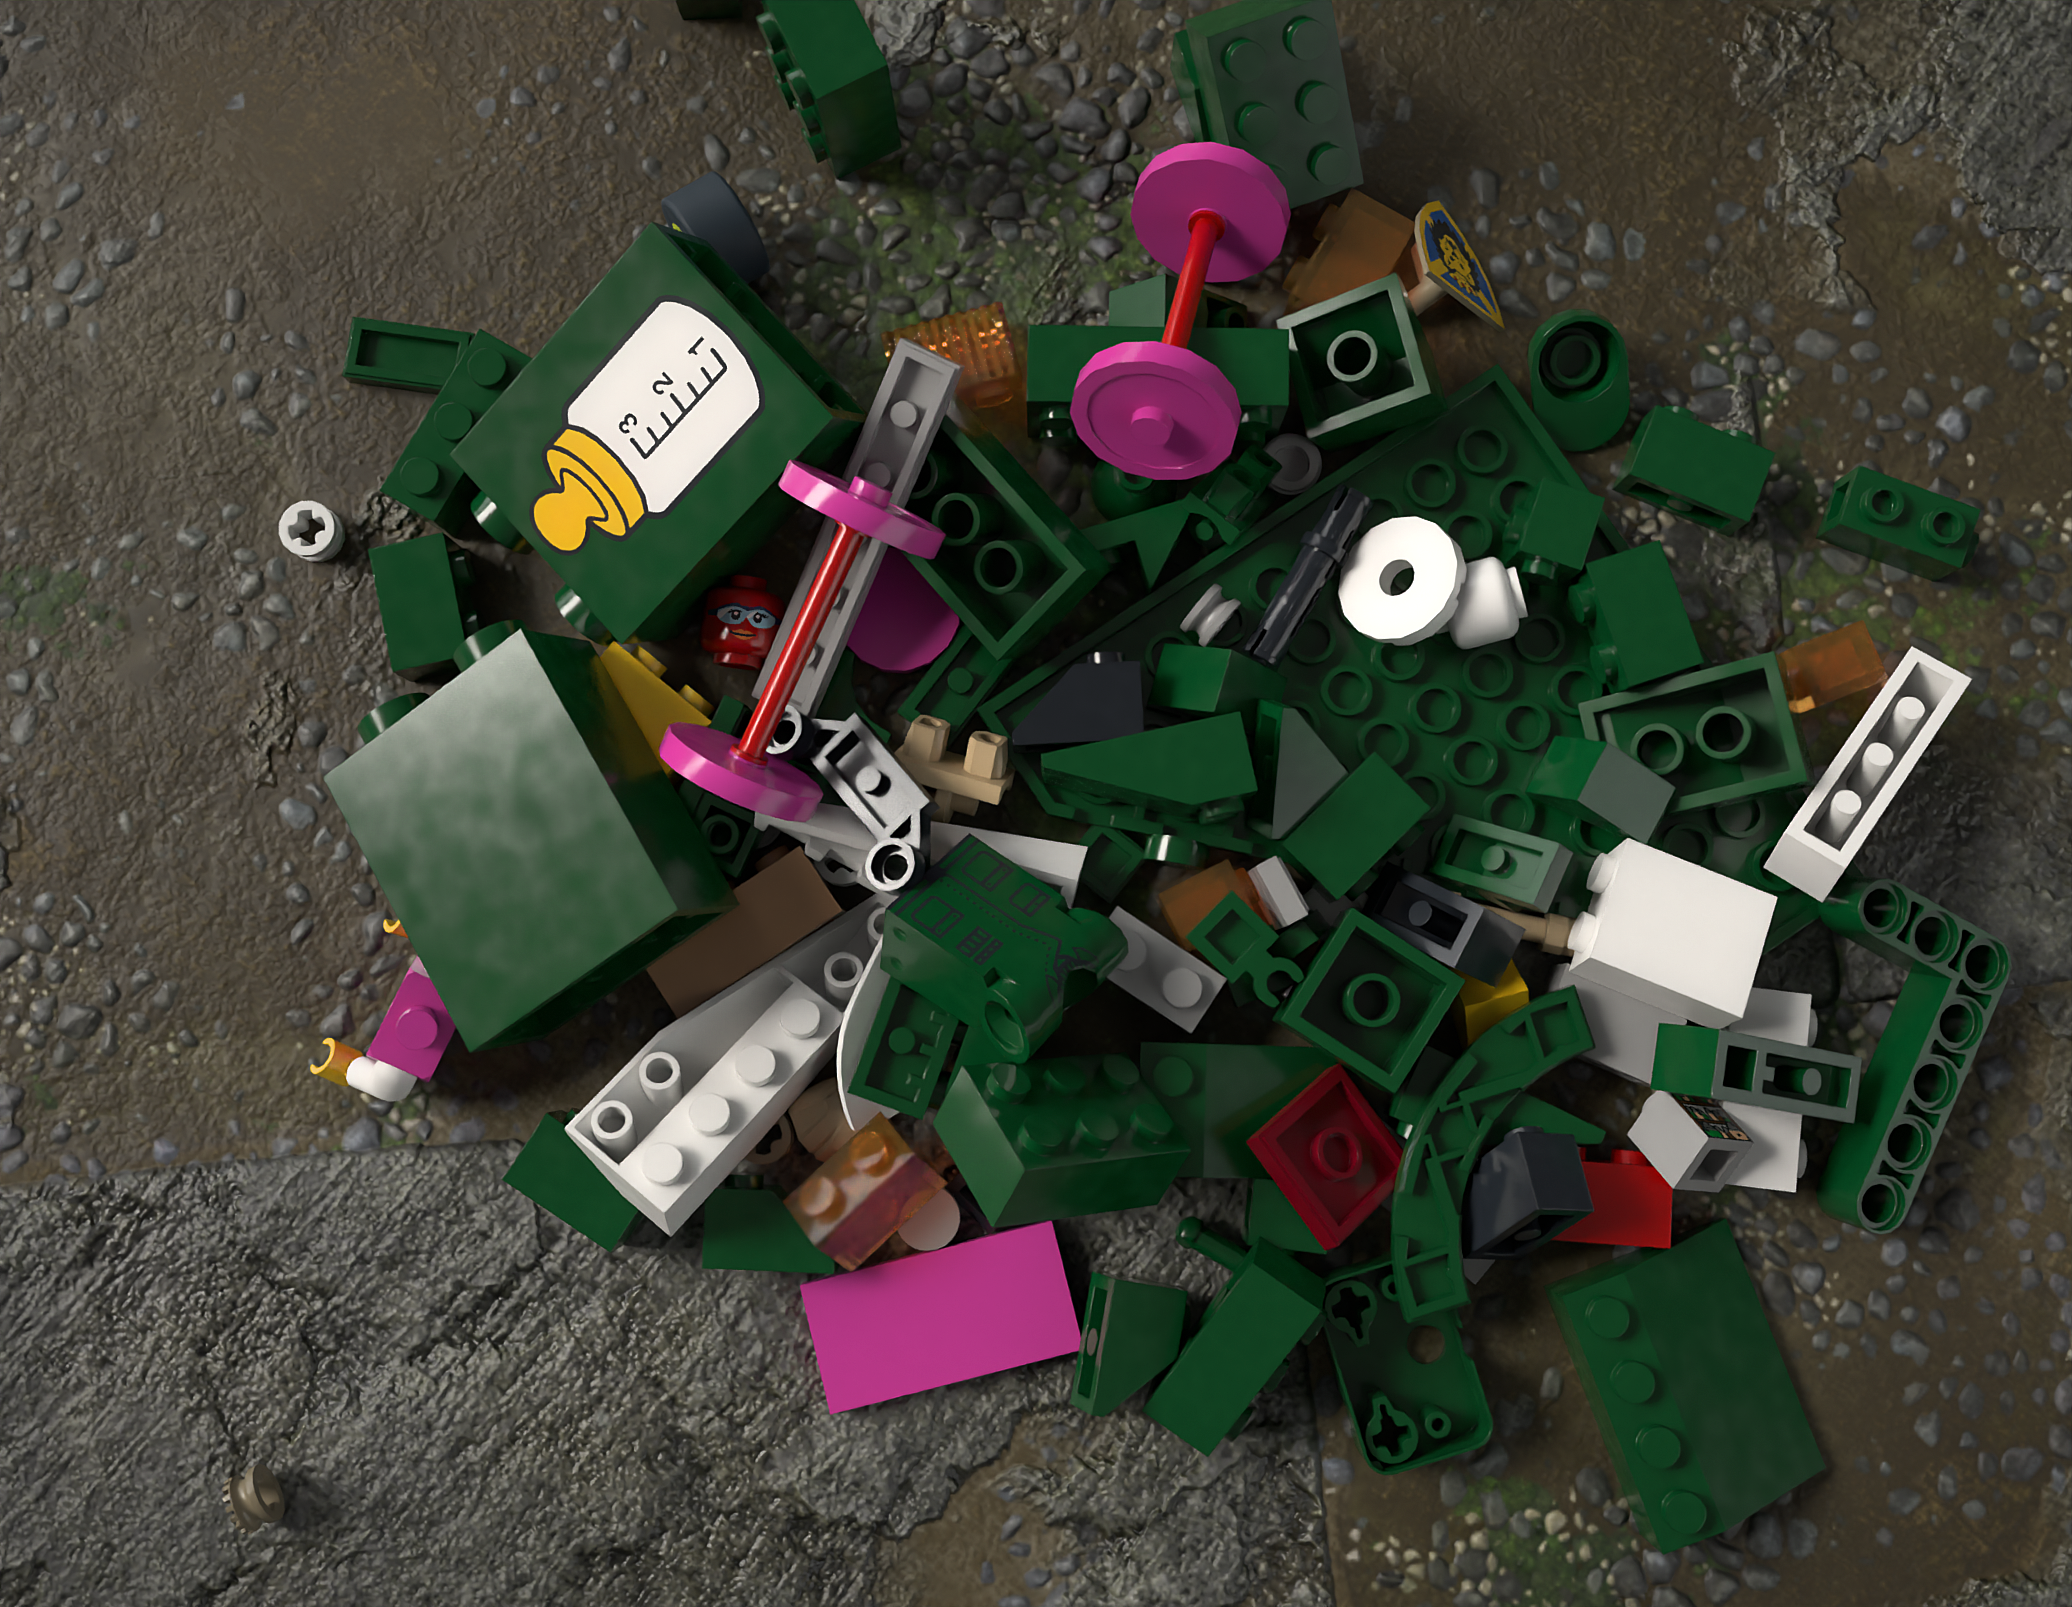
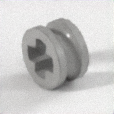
[1180,583,1241,647]

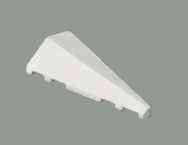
[754,803,1088,909]

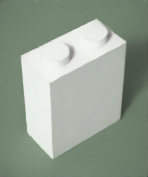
[1568,838,1778,1029]

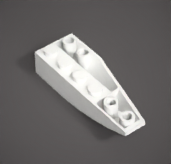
[564,893,892,1237]

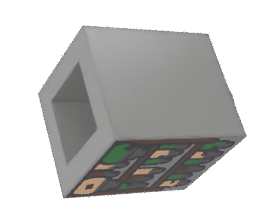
[1627,1090,1754,1192]

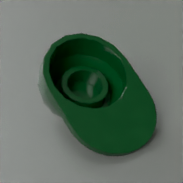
[1527,309,1630,451]

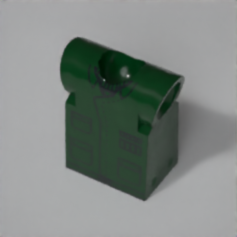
[880,833,1129,1064]

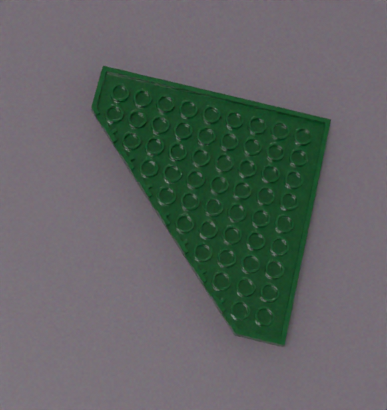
[977,364,1864,955]

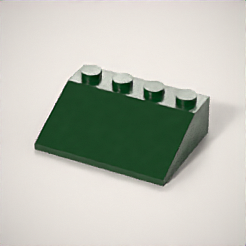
[1543,1218,1826,1555]

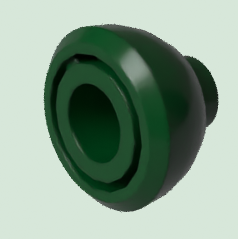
[1090,458,1177,521]

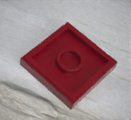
[1246,1063,1403,1251]

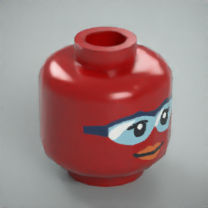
[699,575,786,671]

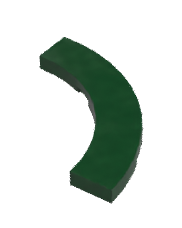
[1390,985,1596,1323]

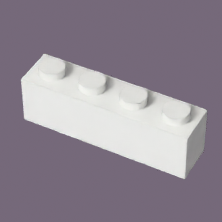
[1764,647,1972,903]

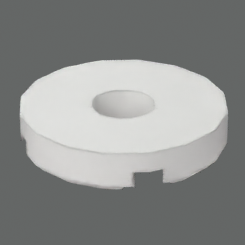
[1338,516,1467,646]

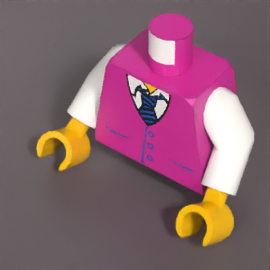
[310,919,456,1102]

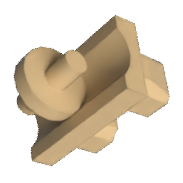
[894,715,1015,824]

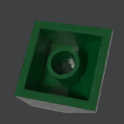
[1276,272,1449,454]

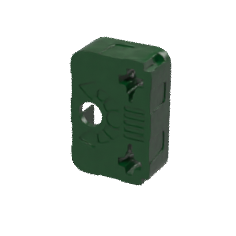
[1317,1250,1493,1476]

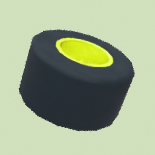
[661,171,770,284]

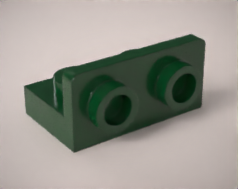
[847,975,969,1120]

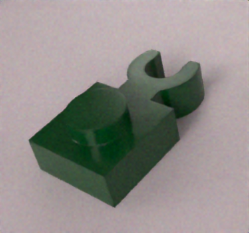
[1184,889,1304,1008]

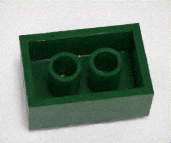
[756,0,902,180]
[1185,0,1364,209]
[932,1052,1191,1228]

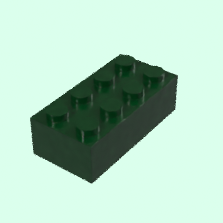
[1026,325,1289,450]
[831,392,1113,661]

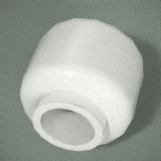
[1436,557,1528,649]

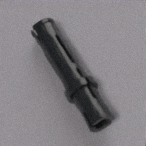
[1242,485,1374,671]

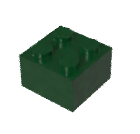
[1272,908,1466,1094]

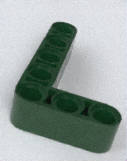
[1816,875,2012,1235]

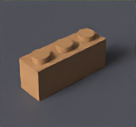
[646,845,847,1019]

